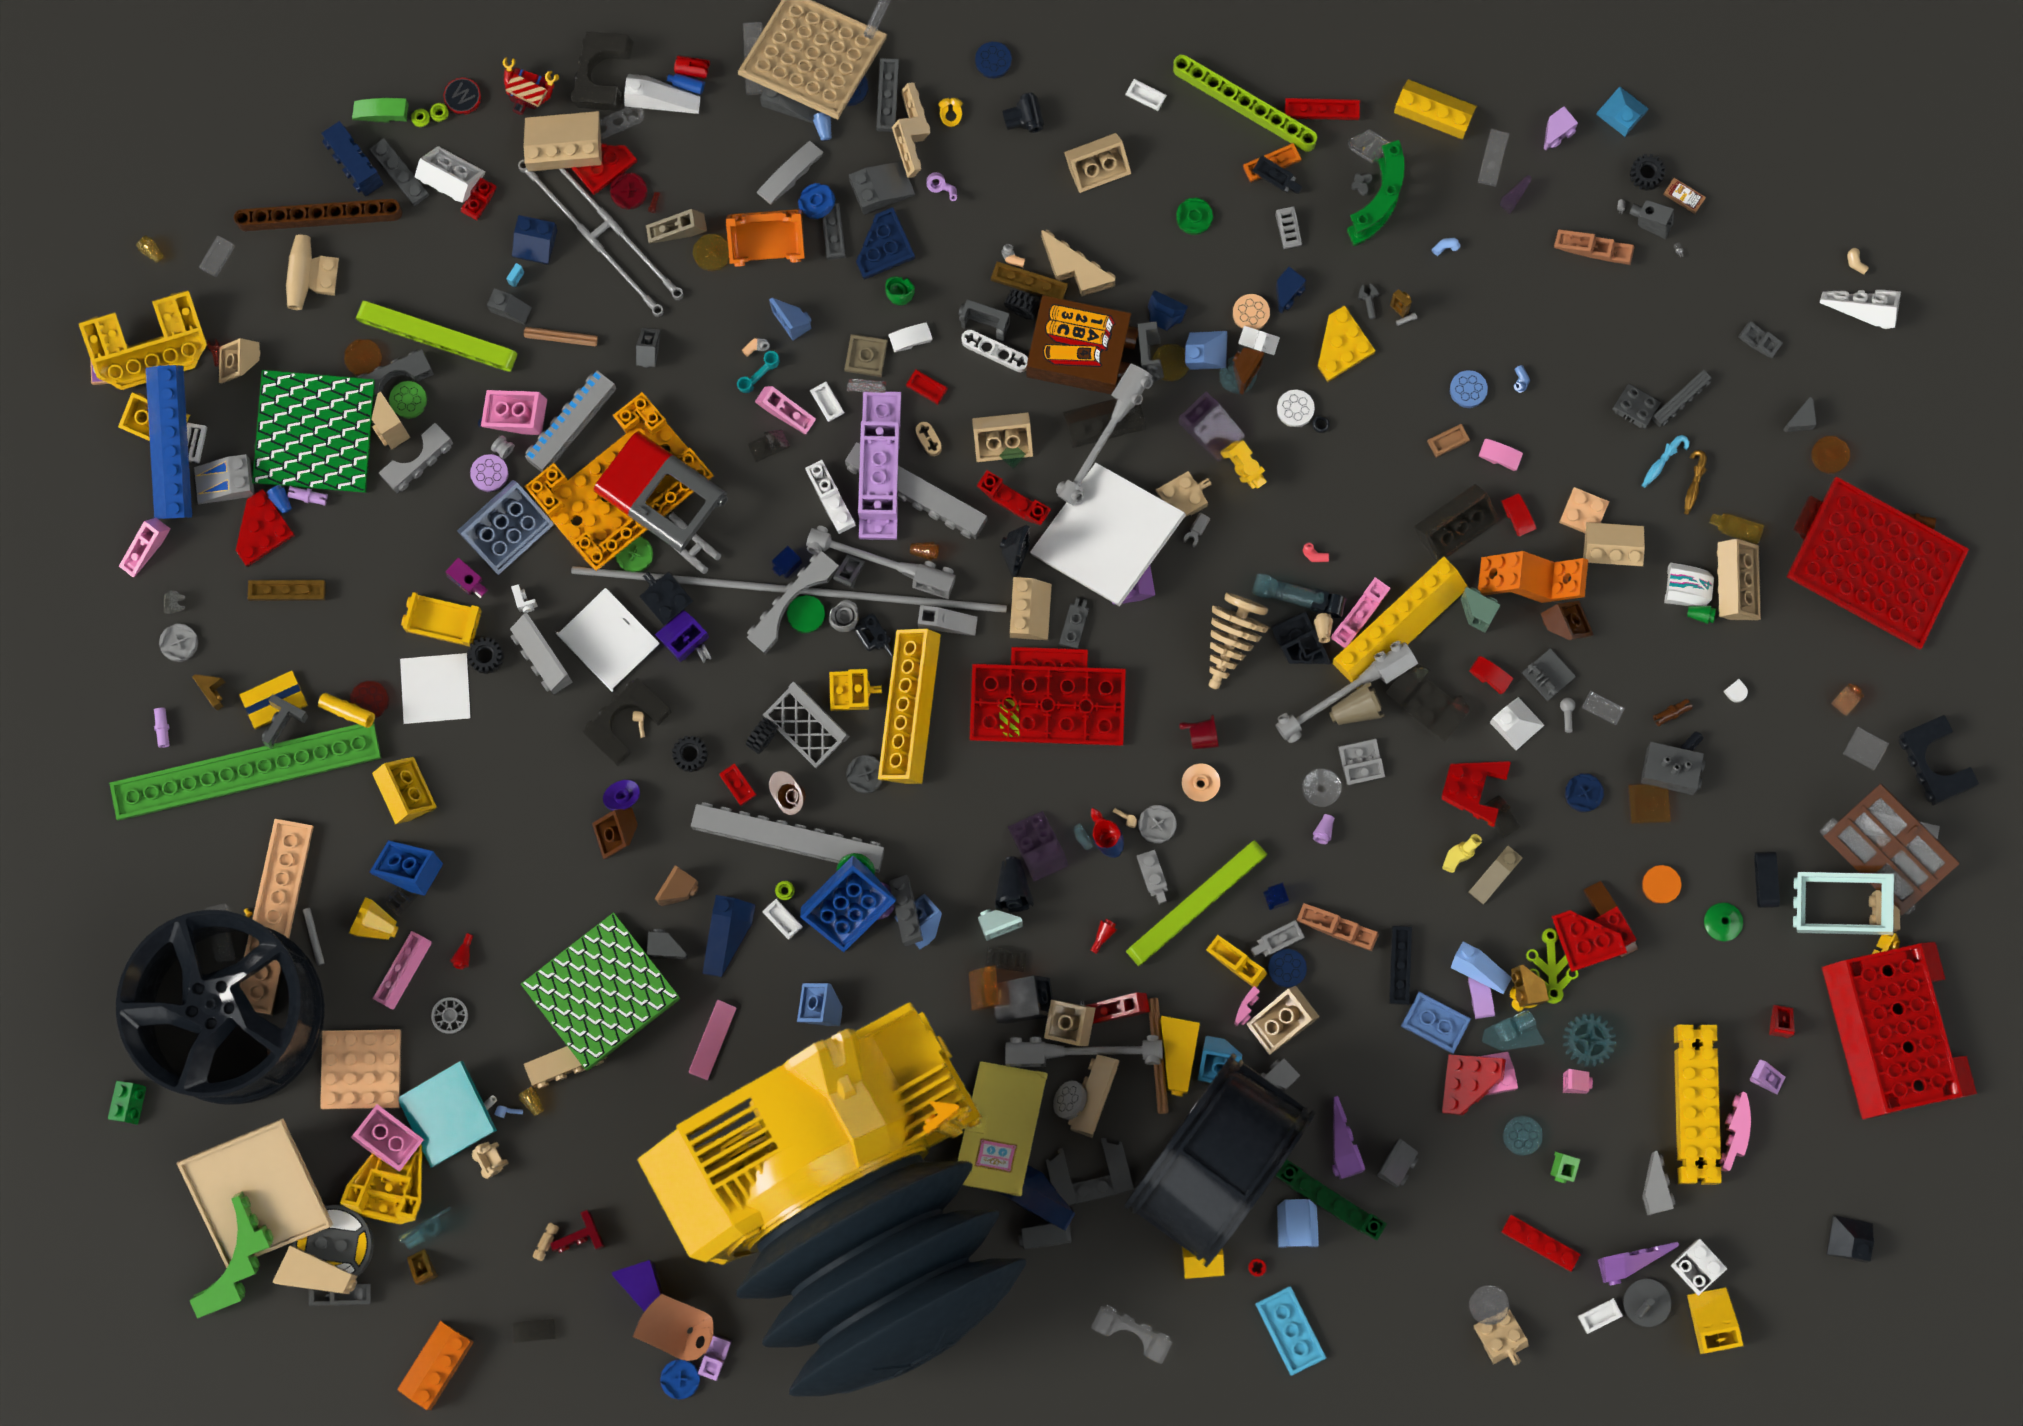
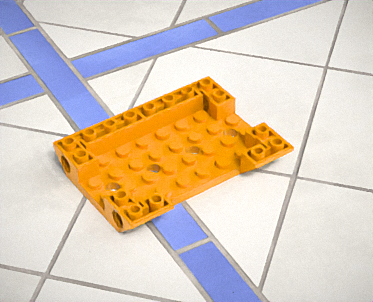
[524,392,714,571]

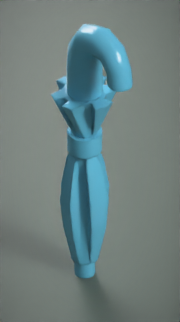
[1641,435,1690,488]

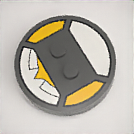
[292,1205,374,1276]

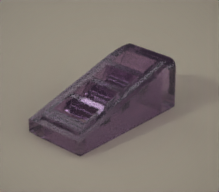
[1500,175,1532,214]

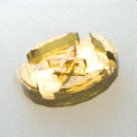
[693,234,729,271]
[1153,344,1189,381]

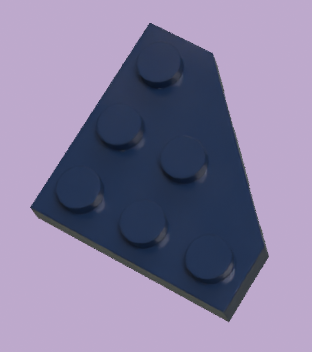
[856,207,915,280]

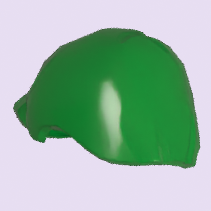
[885,276,915,306]

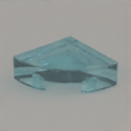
[1074,823,1092,850]

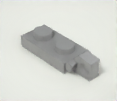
[1136,850,1168,905]
[1250,920,1305,957]

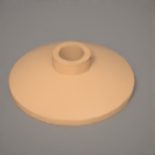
[1182,763,1220,802]

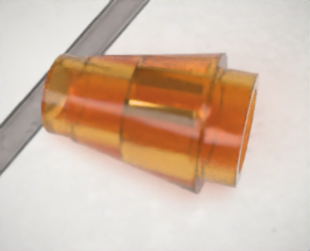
[910,542,939,561]

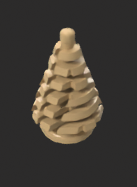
[1209,592,1269,690]

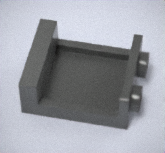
[958,299,1010,342]
[1138,322,1164,381]

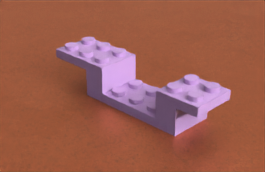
[858,391,901,540]

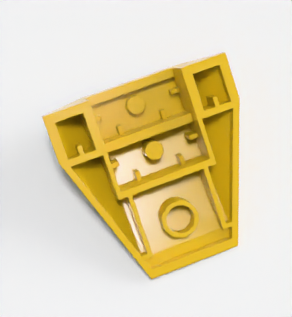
[340,1144,422,1225]

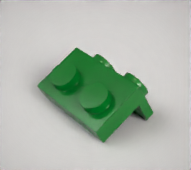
[108,1081,146,1125]

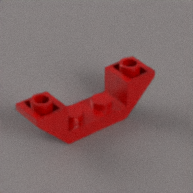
[977,470,1051,525]

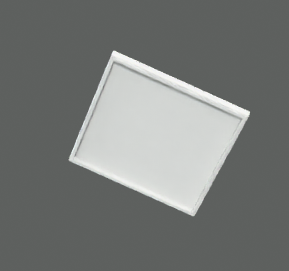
[1030,463,1186,606]

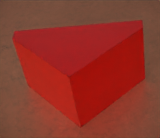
[1769,1005,1795,1038]

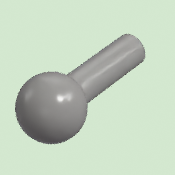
[1560,698,1575,733]

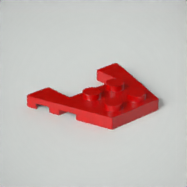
[1441,761,1511,827]

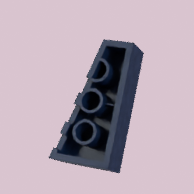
[321,121,384,197]

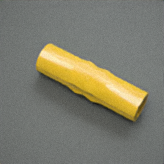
[318,693,375,728]

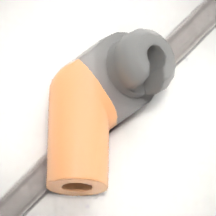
[1002,244,1025,268]
[742,338,770,357]

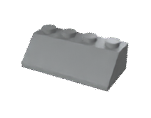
[510,612,573,695]

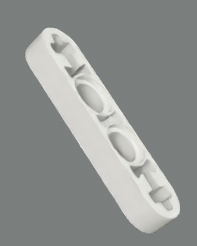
[961,330,1028,372]

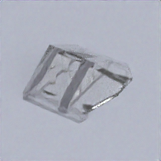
[1348,129,1390,163]

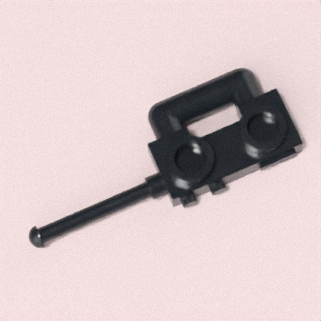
[854,613,894,659]

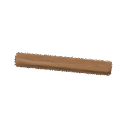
[524,327,598,347]

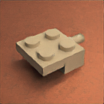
[1156,471,1212,518]
[1473,1308,1529,1365]

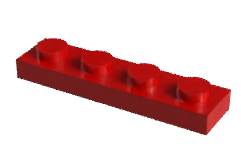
[1285,98,1360,120]
[1501,1215,1581,1272]

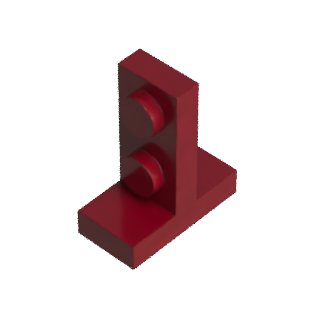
[550,1210,605,1253]

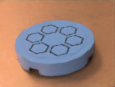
[1450,370,1488,408]

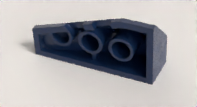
[703,895,756,977]
[999,1165,1075,1231]

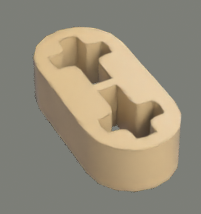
[916,422,942,456]

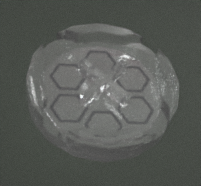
[1469,1285,1509,1325]

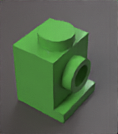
[1550,1151,1581,1184]

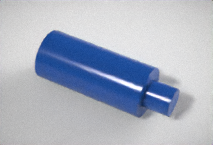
[667,73,705,95]

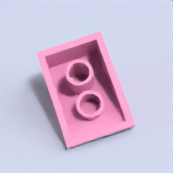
[481,390,547,435]
[350,1104,424,1171]

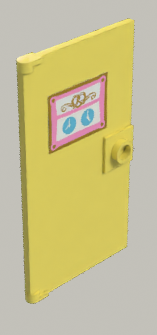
[958,1061,1048,1196]

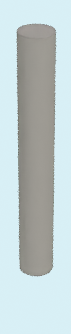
[303,908,325,966]

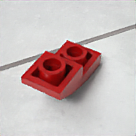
[461,178,497,221]
[1501,493,1537,536]
[1469,656,1514,694]

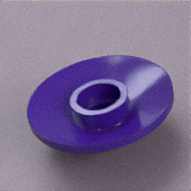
[603,780,640,811]

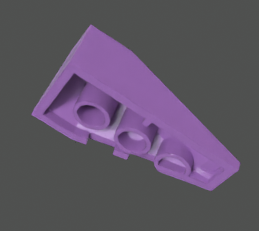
[1598,1242,1679,1286]

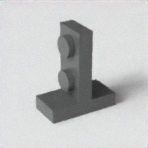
[262,694,308,749]

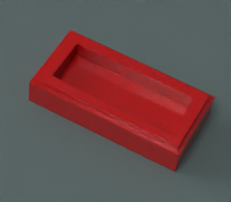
[906,369,948,405]

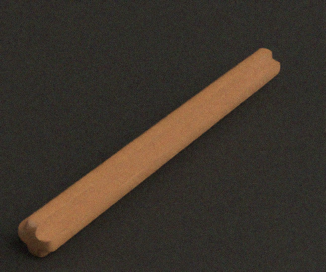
[1148,998,1168,1114]

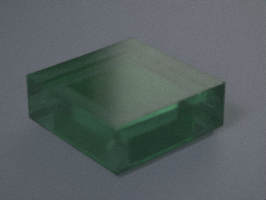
[1000,447,1026,469]

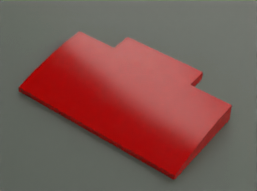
[970,647,1126,746]

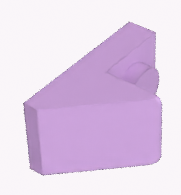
[1750,1060,1785,1094]

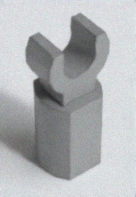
[1184,513,1210,547]

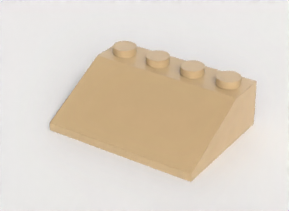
[524,111,602,172]

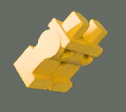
[1220,440,1267,489]

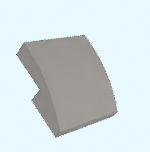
[1338,738,1385,785]

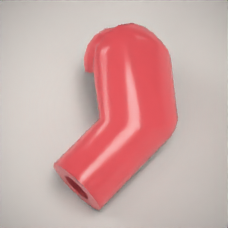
[1303,543,1329,562]

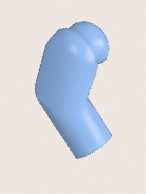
[1432,238,1460,256]

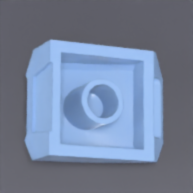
[1277,1199,1319,1248]

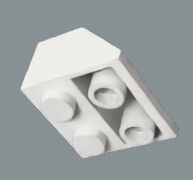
[1670,1239,1727,1295]

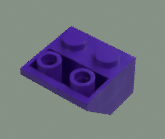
[655,610,709,663]

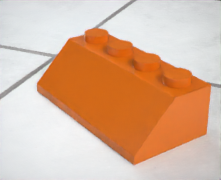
[397,1321,474,1411]

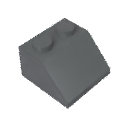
[1376,1138,1419,1188]

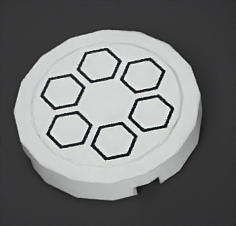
[1277,390,1315,427]

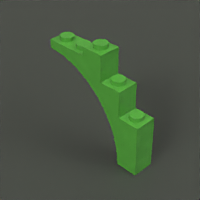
[189,1191,274,1318]

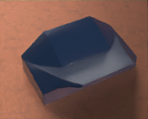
[1148,290,1188,331]

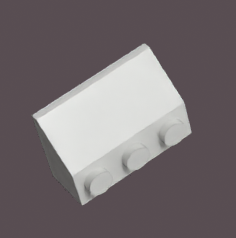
[415,146,485,203]

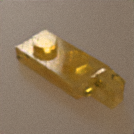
[1709,513,1764,545]

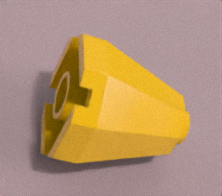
[349,897,399,940]

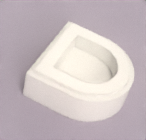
[1723,679,1748,703]

